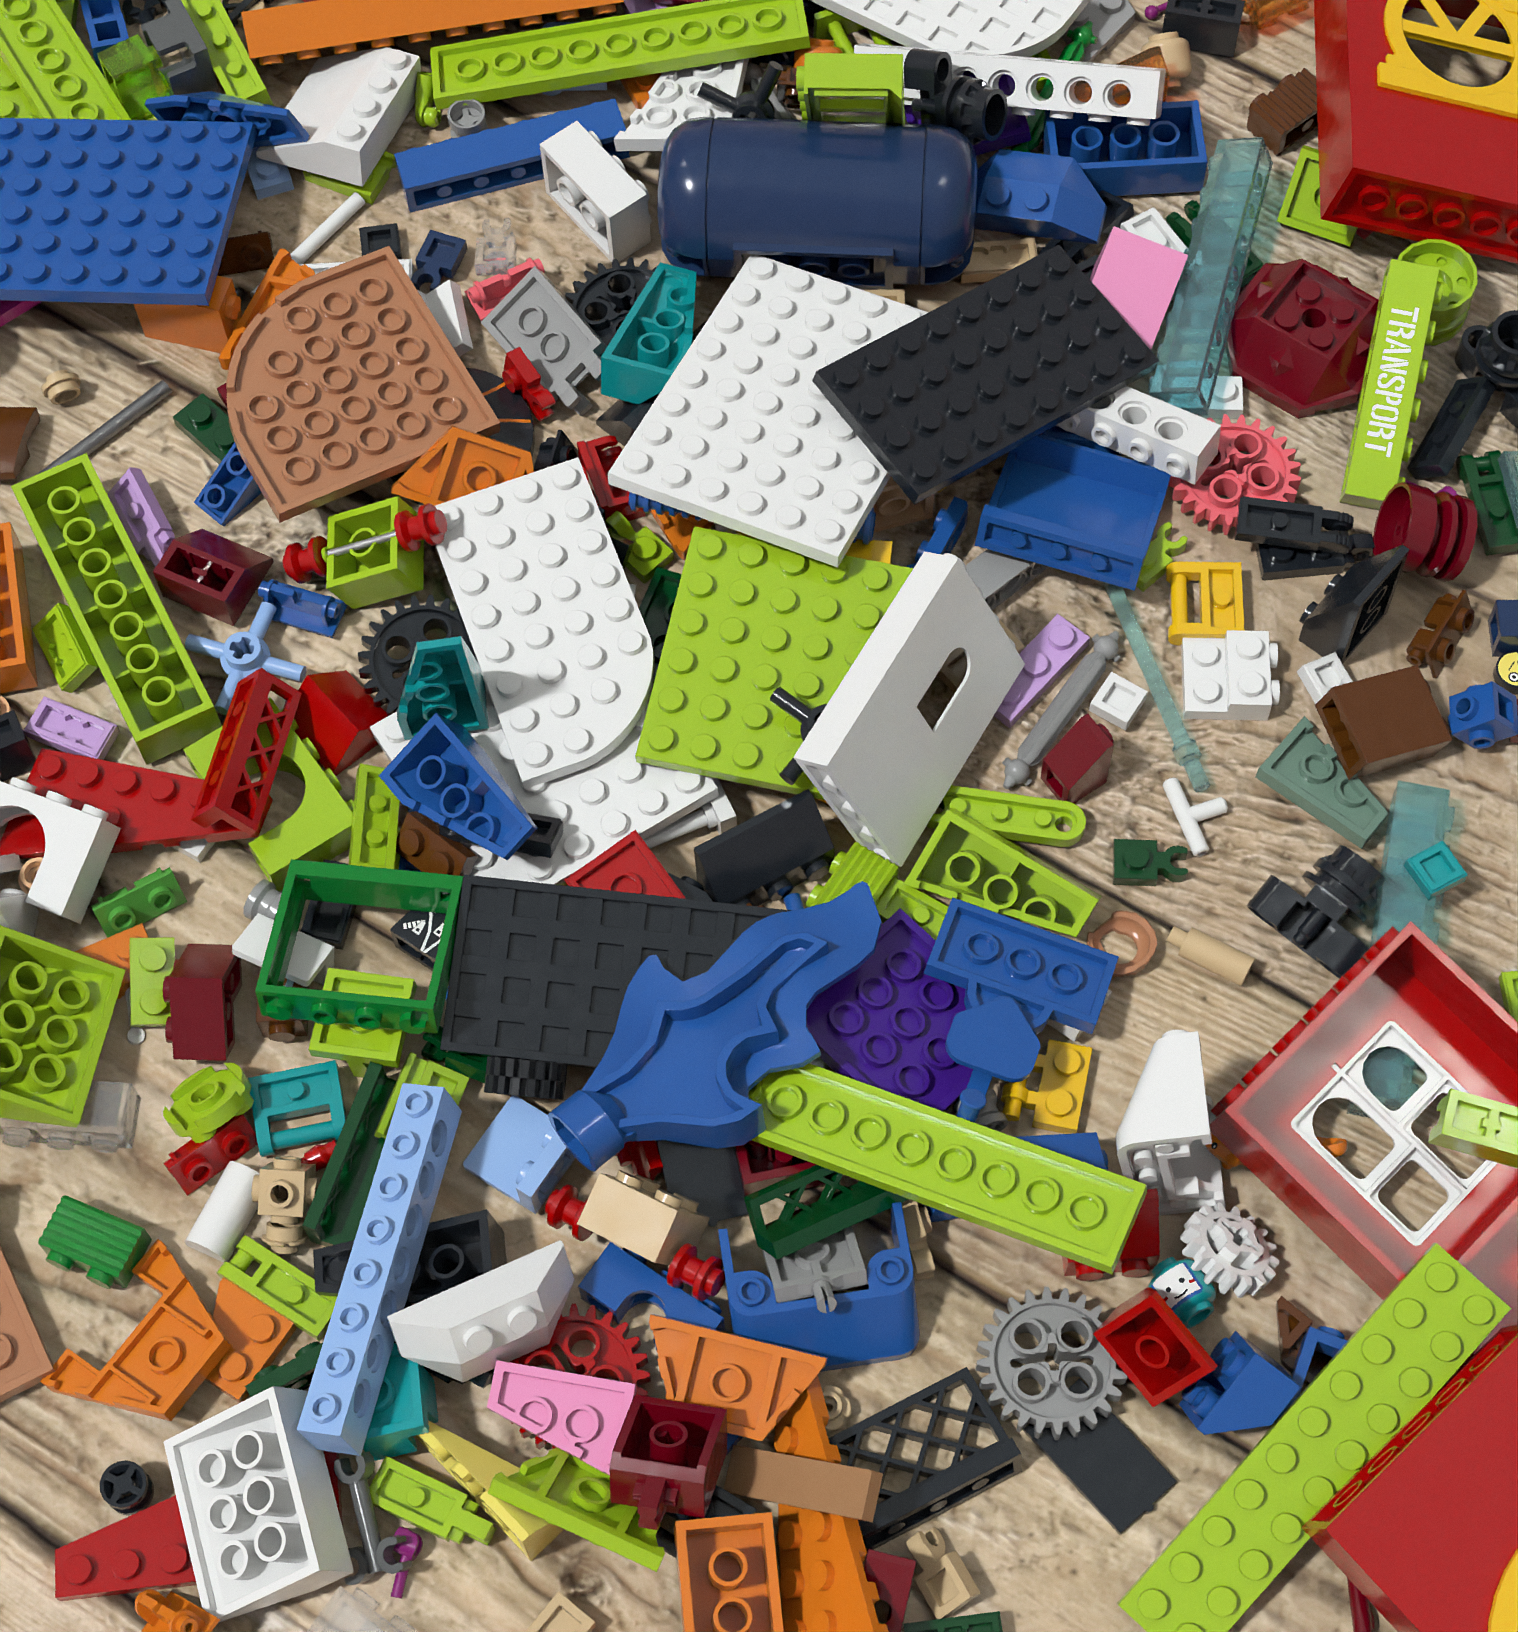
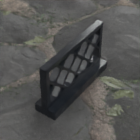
[828,1367,1022,1553]

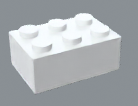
[540,121,652,262]

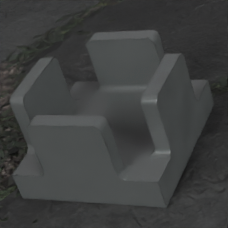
[141,0,220,96]

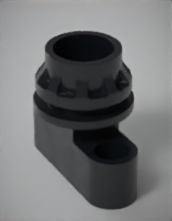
[904,48,1008,146]
[1455,310,1518,428]
[1246,845,1385,979]

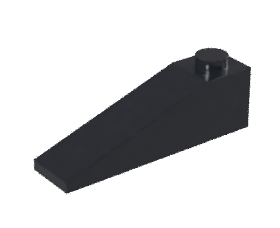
[313,1209,507,1304]

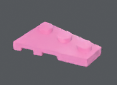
[487,1360,637,1476]

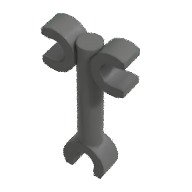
[334,1451,412,1585]

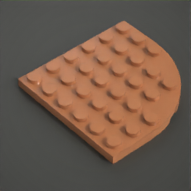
[226,246,500,523]

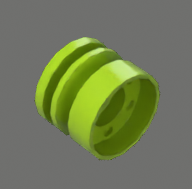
[1397,239,1478,346]

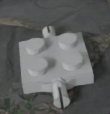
[762,1203,868,1313]

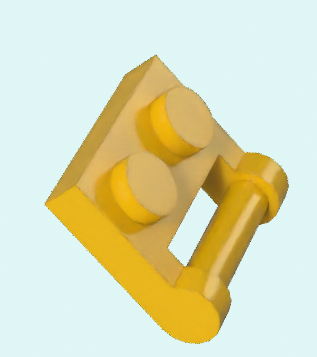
[1166,561,1245,646]

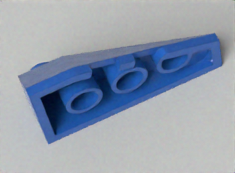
[144,91,310,148]

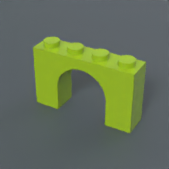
[183,697,354,891]

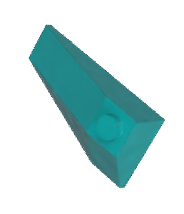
[601,262,697,404]

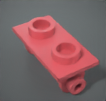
[464,258,545,321]

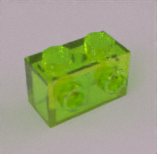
[97,34,170,120]

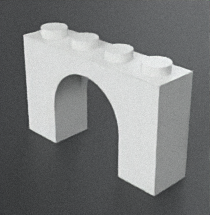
[0,773,121,924]

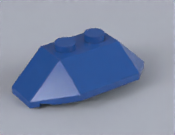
[975,149,1107,244]

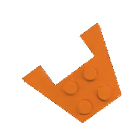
[40,1239,231,1421]

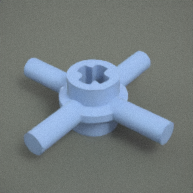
[185,602,307,715]

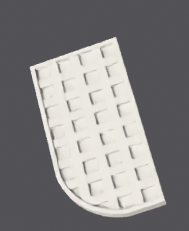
[810,0,1090,57]
[435,457,655,789]

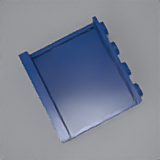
[974,434,1171,591]

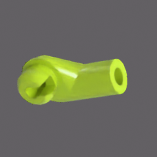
[415,72,442,128]

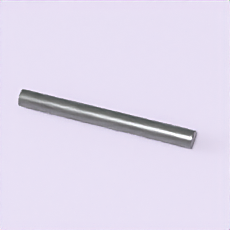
[38,380,172,474]

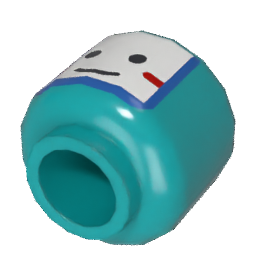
[1148,1257,1216,1329]

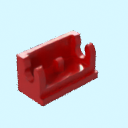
[577,435,646,528]

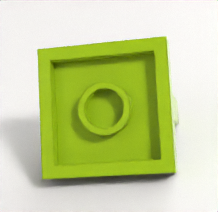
[1277,145,1358,246]
[308,968,417,1078]

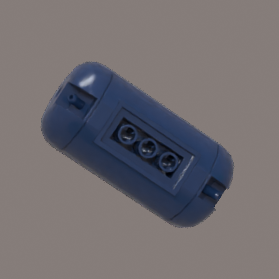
[657,117,978,290]

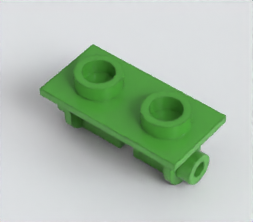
[91,867,187,938]

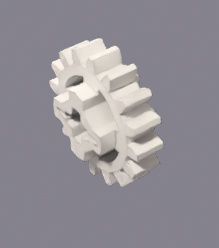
[1180,1202,1279,1298]

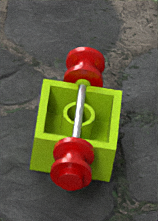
[283,496,447,609]

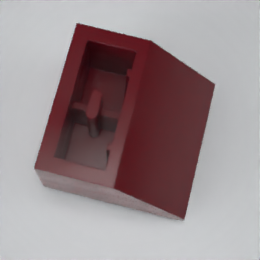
[153,529,274,626]

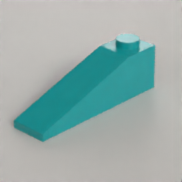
[397,636,489,740]

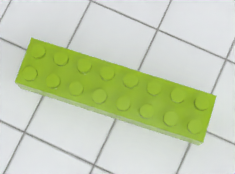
[11,453,222,765]

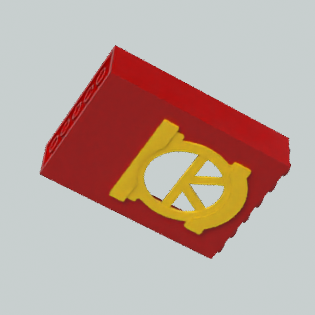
[1314,0,1518,264]

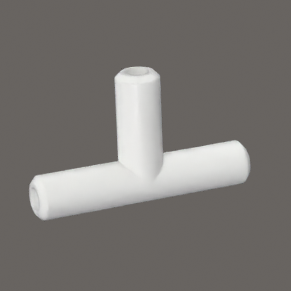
[1162,778,1228,857]

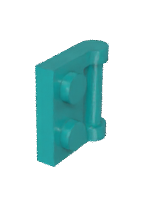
[248,1060,347,1157]

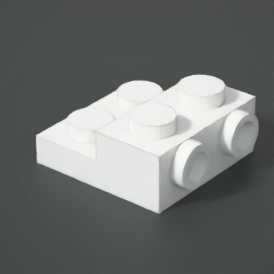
[1181,630,1280,721]

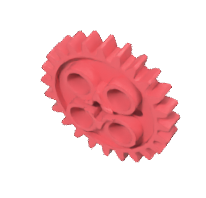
[1168,414,1301,535]

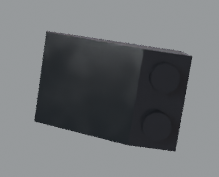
[1299,545,1410,664]

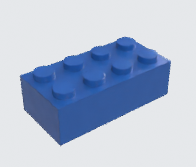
[1042,100,1208,196]

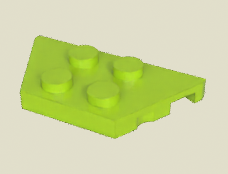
[488,1447,665,1572]

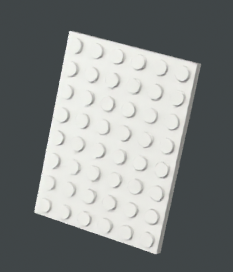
[608,254,928,568]

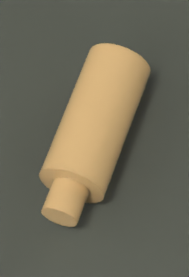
[1166,926,1256,987]

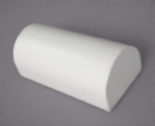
[185,1161,259,1262]

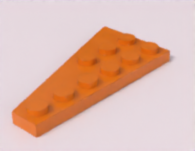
[774,1375,889,1632]

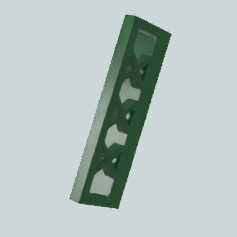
[302,1061,397,1247]
[743,1165,909,1260]

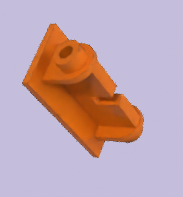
[135,1589,220,1632]

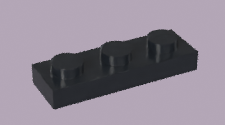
[1407,376,1497,479]

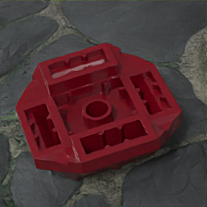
[1221,258,1379,419]

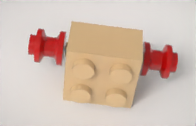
[545,1170,725,1301]

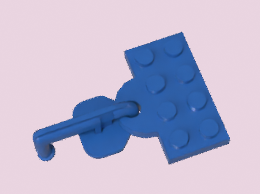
[924,897,1119,1123]

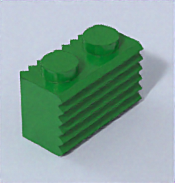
[38,1195,152,1289]

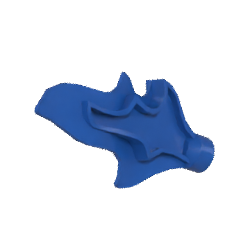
[548,881,882,1172]

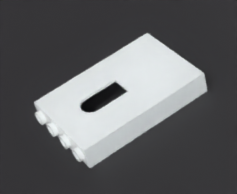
[793,551,1025,867]

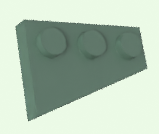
[1255,716,1388,849]

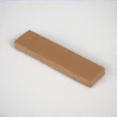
[724,1445,883,1523]

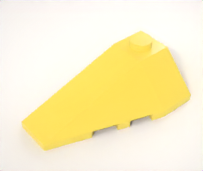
[415,1420,564,1561]

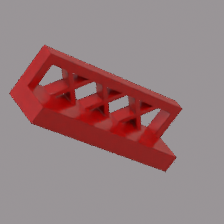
[191,668,302,836]

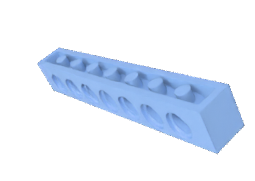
[297,1083,462,1456]

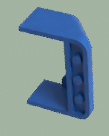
[718,1202,920,1372]

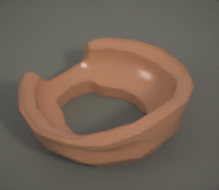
[1086,910,1157,977]

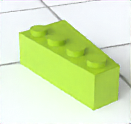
[904,808,1102,937]

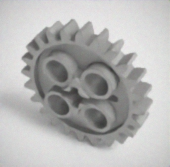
[975,1287,1127,1441]

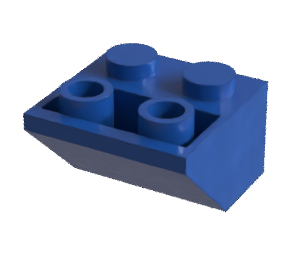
[1179,1331,1301,1435]

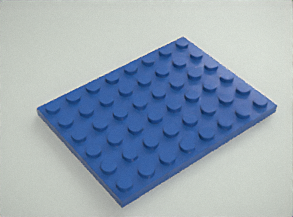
[0,118,257,306]

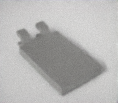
[481,266,607,417]

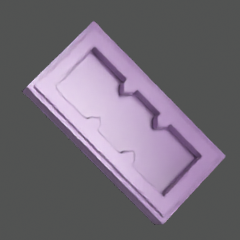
[23,696,120,760]

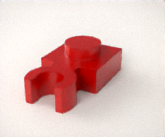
[502,347,556,421]

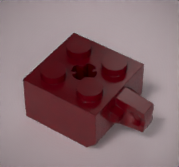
[609,1395,727,1530]

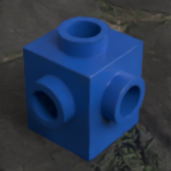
[1448,681,1518,749]

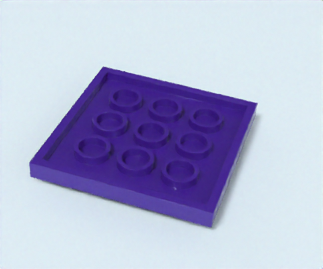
[807,908,973,1112]

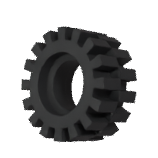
[484,1056,568,1100]

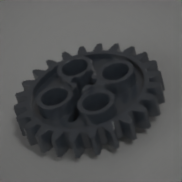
[565,257,657,356]
[358,595,478,717]

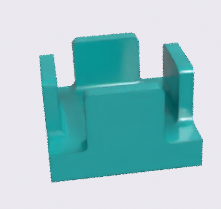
[363,1343,438,1461]

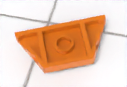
[218,248,315,370]
[391,425,534,506]
[649,1314,828,1442]

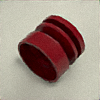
[1373,482,1477,582]

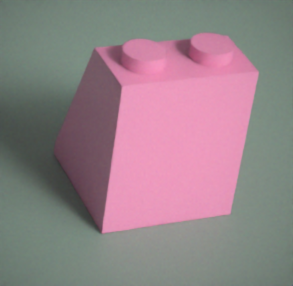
[1089,226,1188,350]

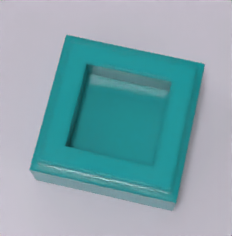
[1404,840,1468,901]

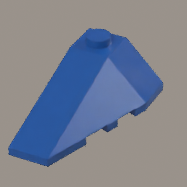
[379,713,537,860]

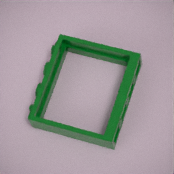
[255,859,464,1034]

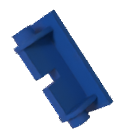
[258,579,348,638]

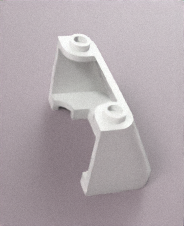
[1116,1030,1226,1216]

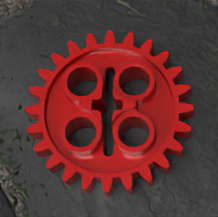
[510,1303,651,1450]

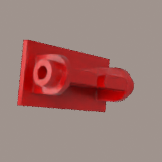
[163,1114,258,1196]

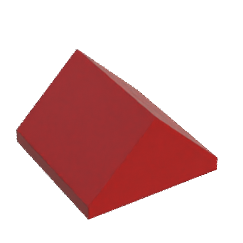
[294,670,387,776]

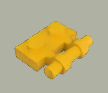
[1001,1039,1093,1134]

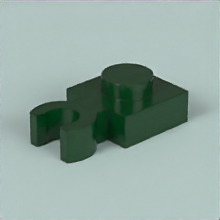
[1112,839,1188,886]

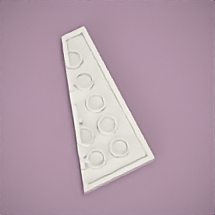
[614,58,749,151]

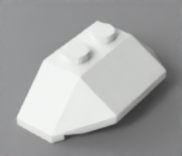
[387,1240,574,1382]

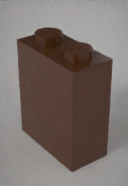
[1315,665,1452,780]

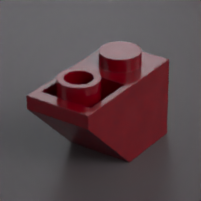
[1040,713,1114,803]

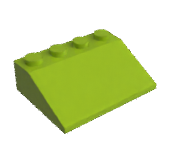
[0,925,125,1128]

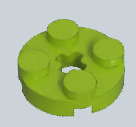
[163,1062,254,1143]

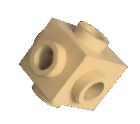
[251,1156,320,1224]

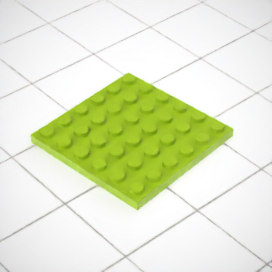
[635,526,913,800]

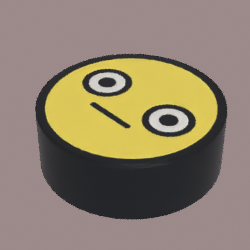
[1493,651,1518,694]

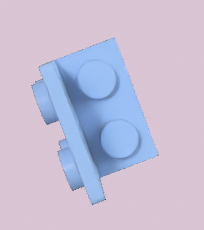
[463,1095,575,1214]

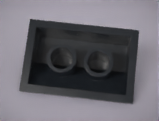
[694,789,834,907]

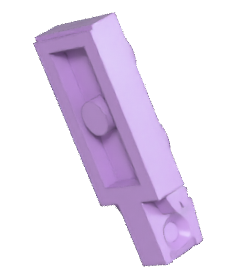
[107,467,175,567]

